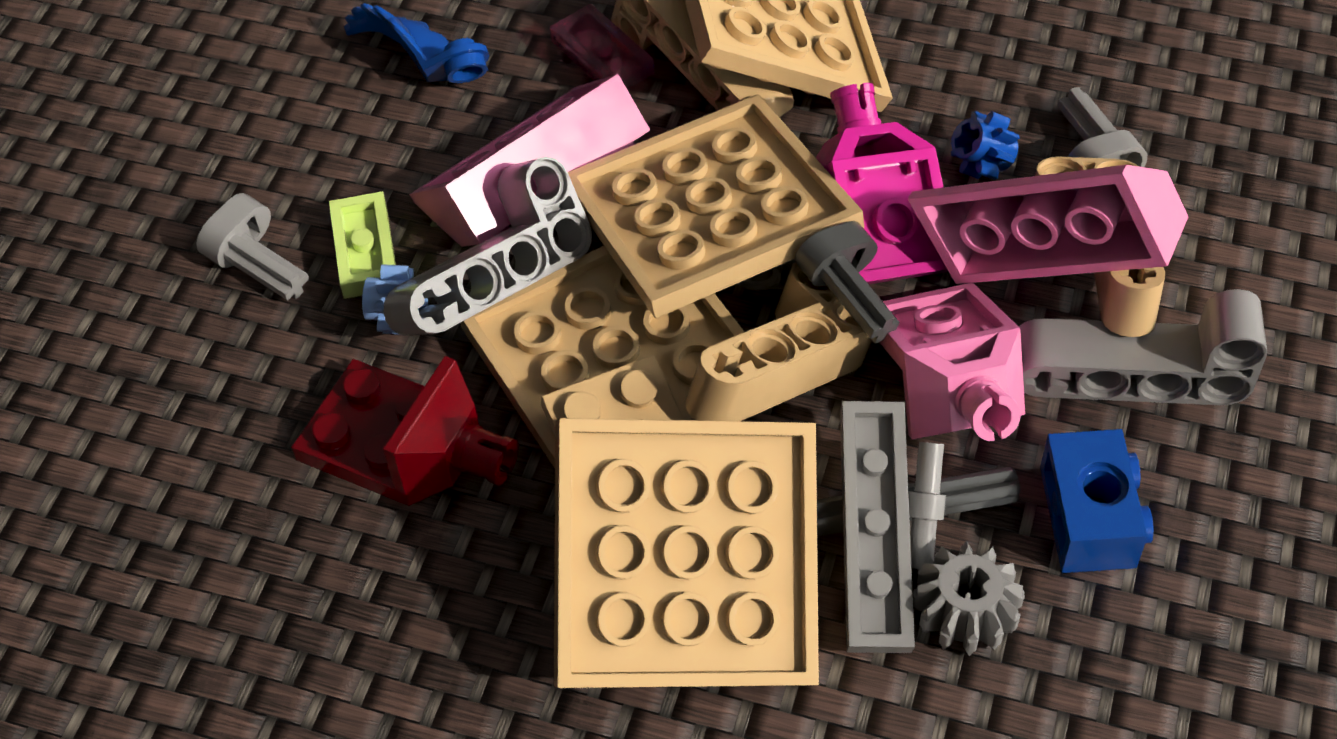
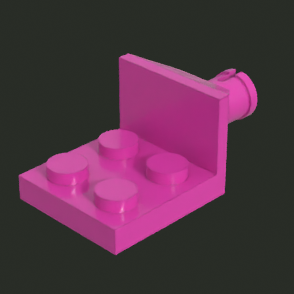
[816,83,949,284]

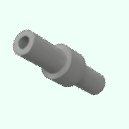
[908,442,946,569]

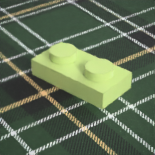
[329,191,396,299]

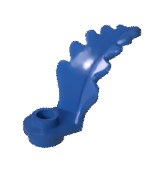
[344,3,489,83]

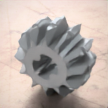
[913,541,1025,656]

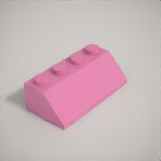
[409,74,650,247]
[908,165,1188,284]

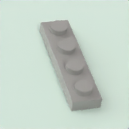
[840,401,915,653]

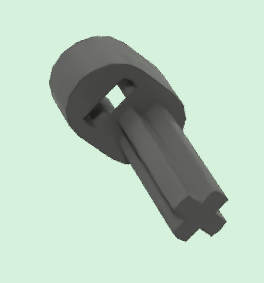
[795,221,900,343]

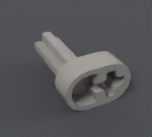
[1058,87,1147,167]
[196,193,309,301]

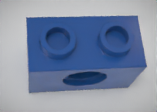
[1040,429,1153,573]

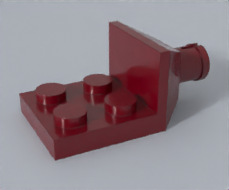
[291,356,519,506]

